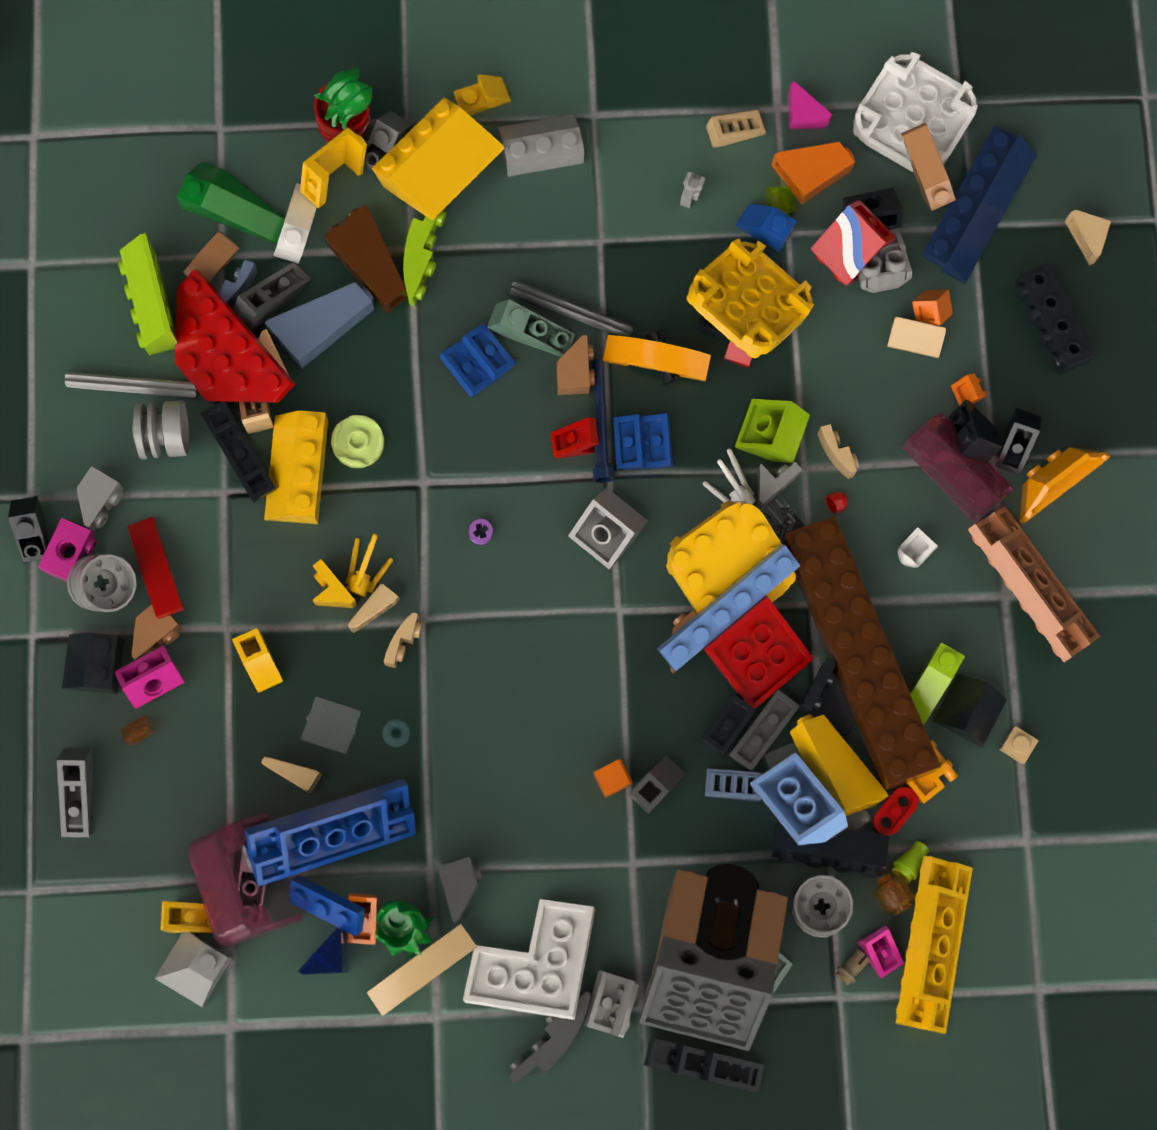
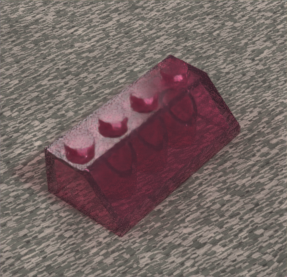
[902,413,1014,524]

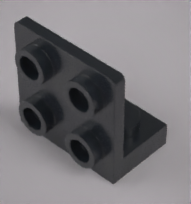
[798,657,855,735]

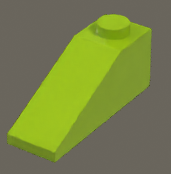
[910,642,965,725]

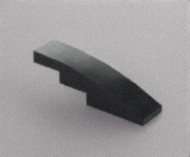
[644,1037,764,1093]

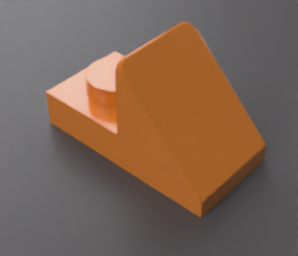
[348,893,380,945]

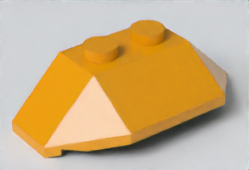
[1019,447,1111,525]

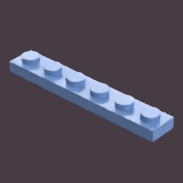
[657,544,800,671]

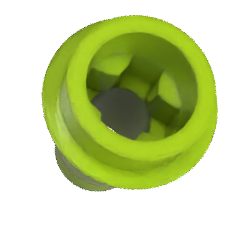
[892,841,930,883]

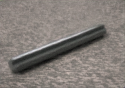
[510,280,634,337]

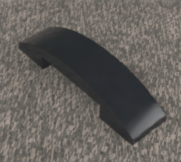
[201,401,277,503]

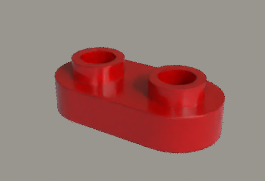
[872,787,918,836]

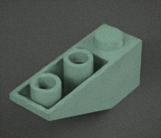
[487,299,575,357]

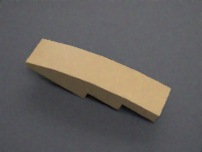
[367,924,477,1016]

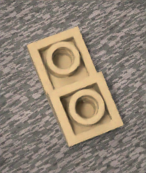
[817,424,859,479]
[383,613,423,668]

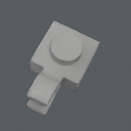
[680,172,705,208]

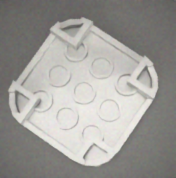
[853,52,978,172]

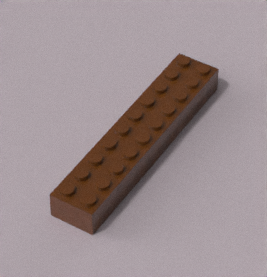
[782,516,941,790]

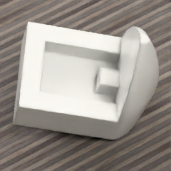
[897,527,938,568]

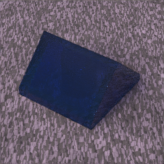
[298,928,348,975]

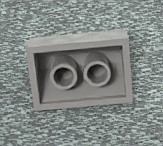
[498,114,584,177]

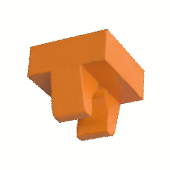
[951,373,987,406]

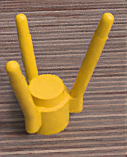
[345,533,393,598]

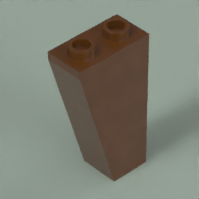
[325,205,407,314]

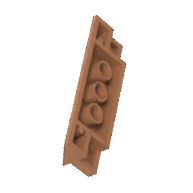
[968,506,1100,662]

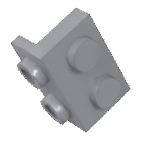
[582,970,639,1038]

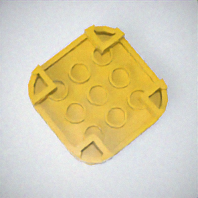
[687,239,814,358]
[665,500,796,614]

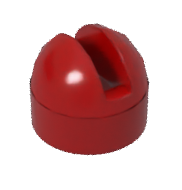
[825,491,848,515]

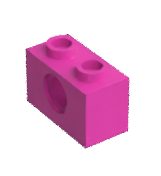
[38,518,97,582]
[115,645,184,709]

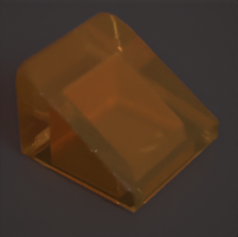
[121,716,154,746]

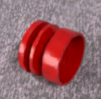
[314,83,371,142]

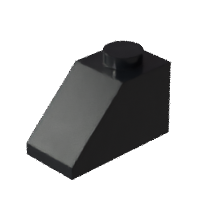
[995,408,1041,475]

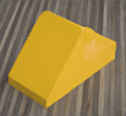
[453,74,511,115]
[313,559,357,608]
[161,901,215,934]

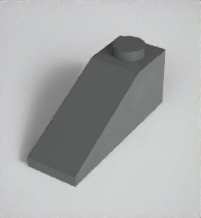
[233,262,312,332]
[57,747,93,838]

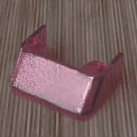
[188,812,302,947]

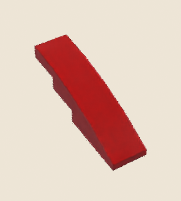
[128,517,184,620]

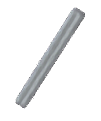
[65,372,197,398]

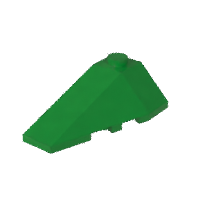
[176,161,285,245]

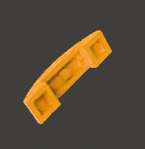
[603,335,711,382]

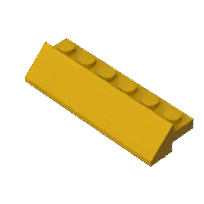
[896,855,973,1034]

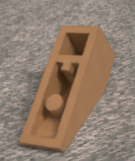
[901,123,955,211]

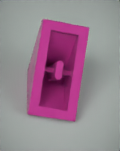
[788,81,832,129]
[857,925,904,978]

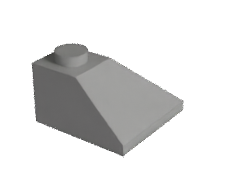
[155,932,232,1007]

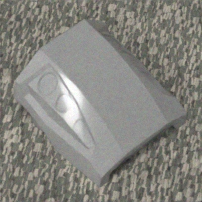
[858,228,912,293]

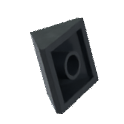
[933,674,1007,748]

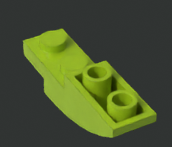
[403,209,446,307]

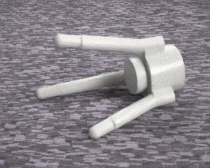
[703,448,756,504]

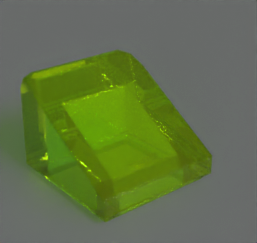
[764,186,797,214]

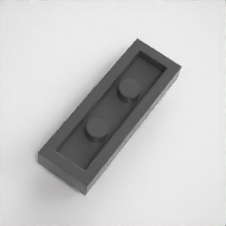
[729,690,800,772]

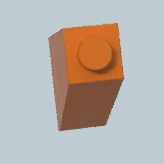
[771,142,855,205]

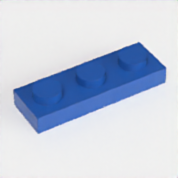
[289,875,364,936]

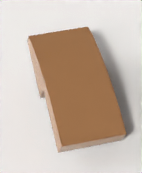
[183,231,240,283]

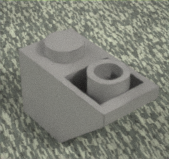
[76,466,124,533]

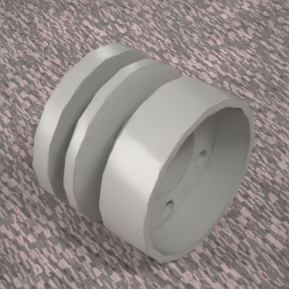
[132,400,190,459]
[67,554,137,612]
[792,875,853,938]

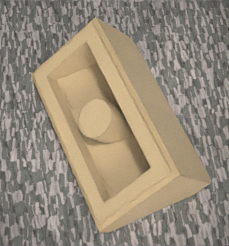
[887,317,946,358]

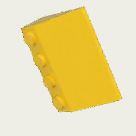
[372,97,505,220]

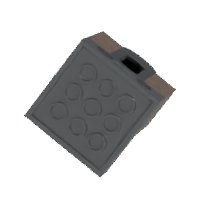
[639,863,788,1051]

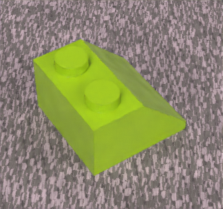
[735,399,810,463]

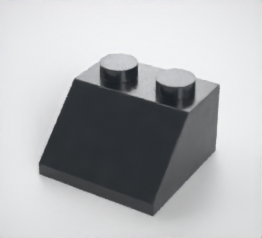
[62,633,125,694]

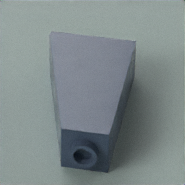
[265,282,374,369]

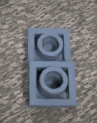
[217,260,258,308]

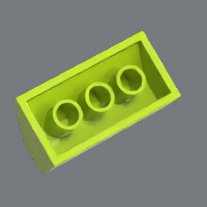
[118,233,178,356]

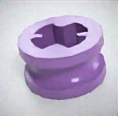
[469,519,493,545]

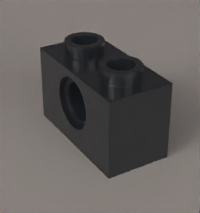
[843,187,903,230]

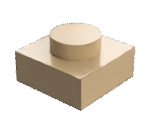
[999,726,1039,765]

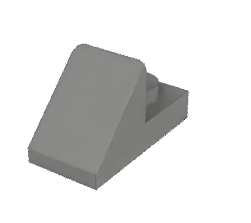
[757,462,802,510]

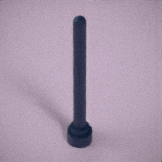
[593,358,614,483]

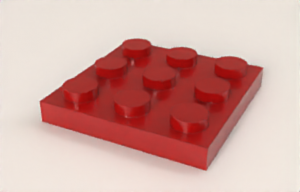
[703,596,814,709]

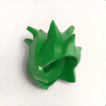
[314,67,372,129]
[375,900,433,958]

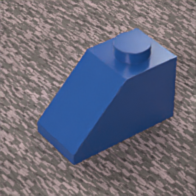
[736,203,797,252]

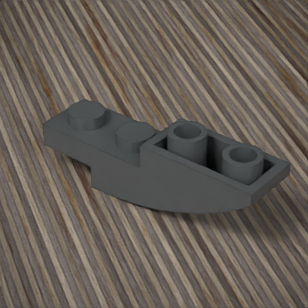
[508,991,591,1084]

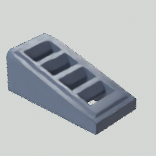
[704,769,763,802]

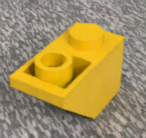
[232,628,284,693]

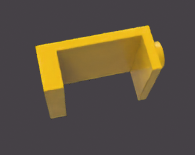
[300,128,367,209]

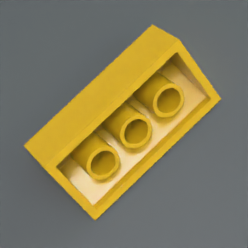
[264,411,329,524]

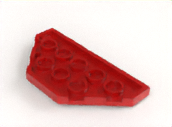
[175,269,296,403]

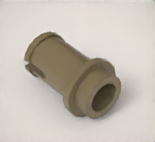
[835,949,870,986]

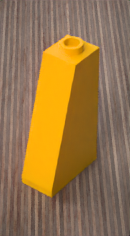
[790,714,888,816]

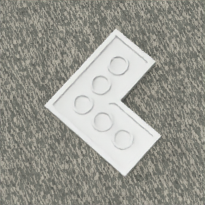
[463,899,595,1020]

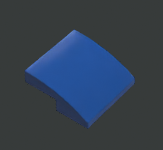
[439,324,516,397]
[613,413,673,470]

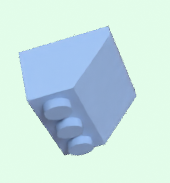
[750,752,848,845]

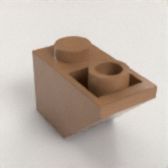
[556,335,595,395]
[131,605,182,660]

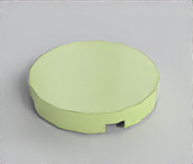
[331,415,385,468]

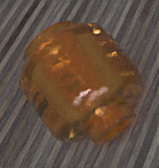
[873,873,915,917]

